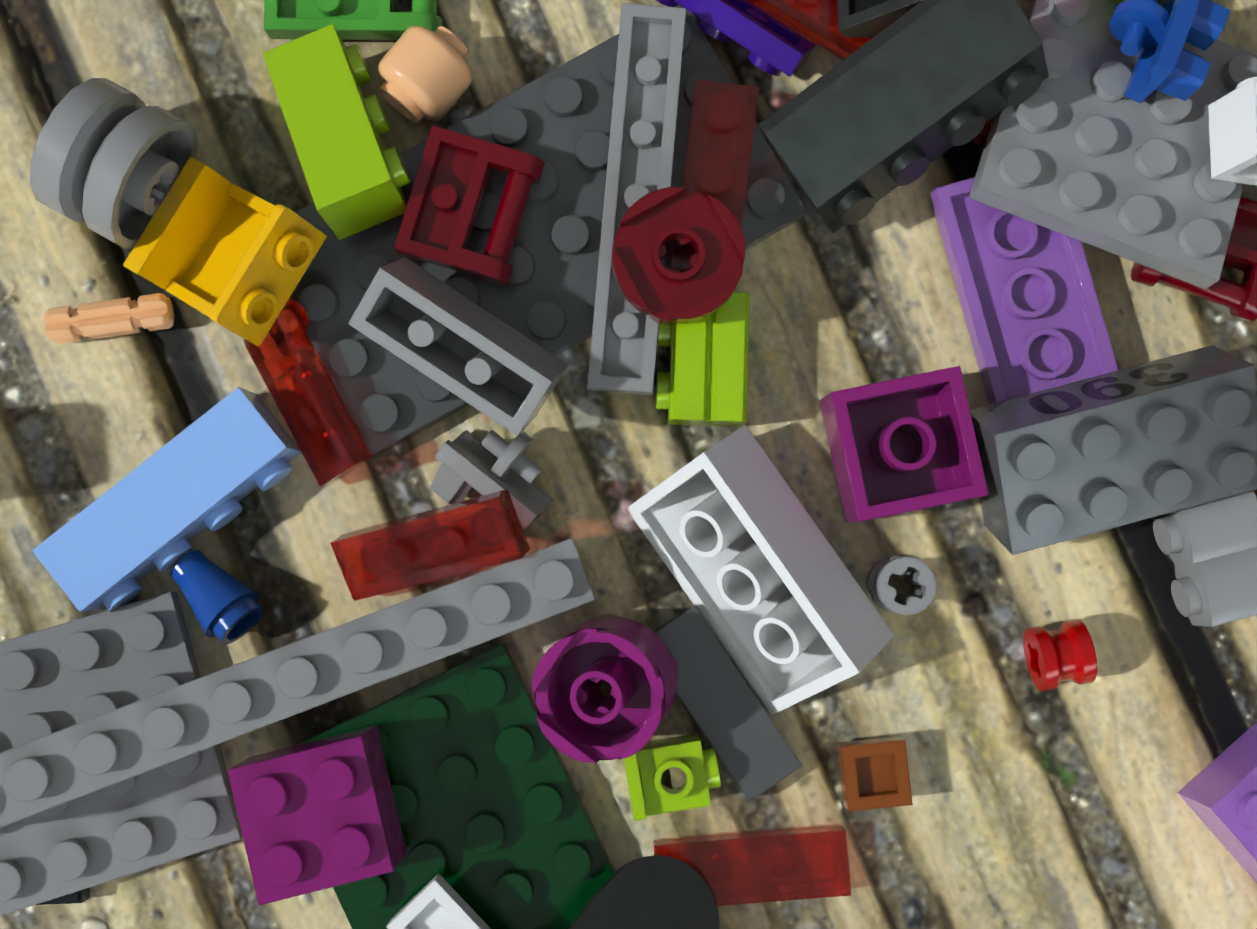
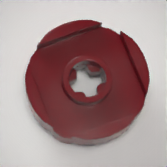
[612,187,746,324]

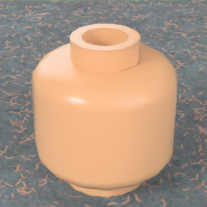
[377,26,472,124]

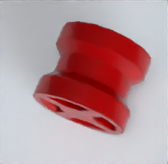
[1023,619,1097,692]

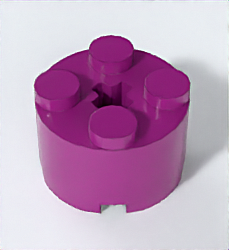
[532,614,678,763]

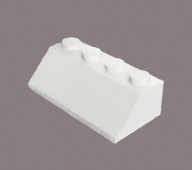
[626,425,895,715]

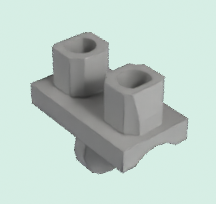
[430,430,554,544]

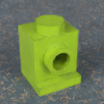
[624,733,721,821]

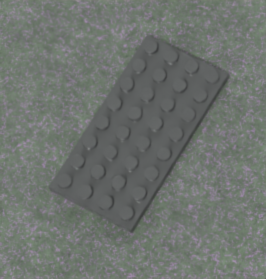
[285,3,808,458]

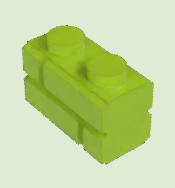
[656,292,750,427]

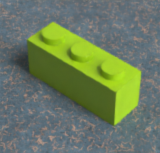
[262,24,411,240]

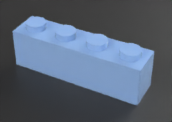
[32,387,302,612]

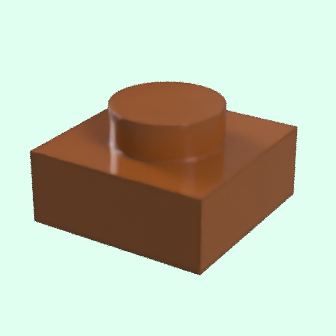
[837,736,913,812]

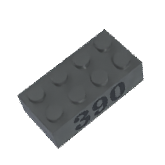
[970,345,1257,555]

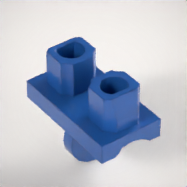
[1109,0,1231,104]

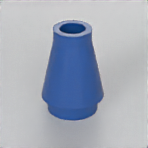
[170,550,264,645]

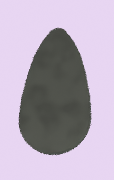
[569,855,720,929]

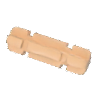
[44,293,175,344]

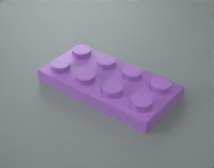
[929,177,1119,405]

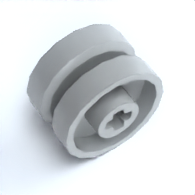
[30,78,197,249]

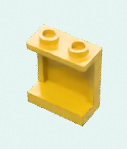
[123,156,327,347]

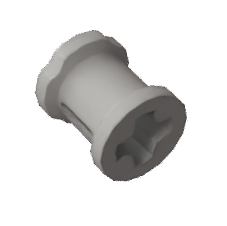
[866,556,937,616]

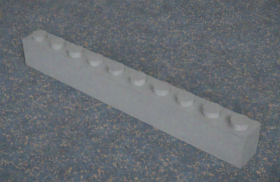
[0,538,595,827]

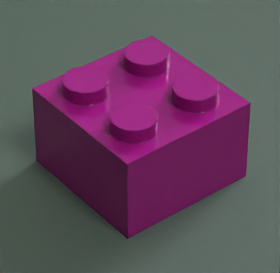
[819,366,989,523]
[227,725,407,906]

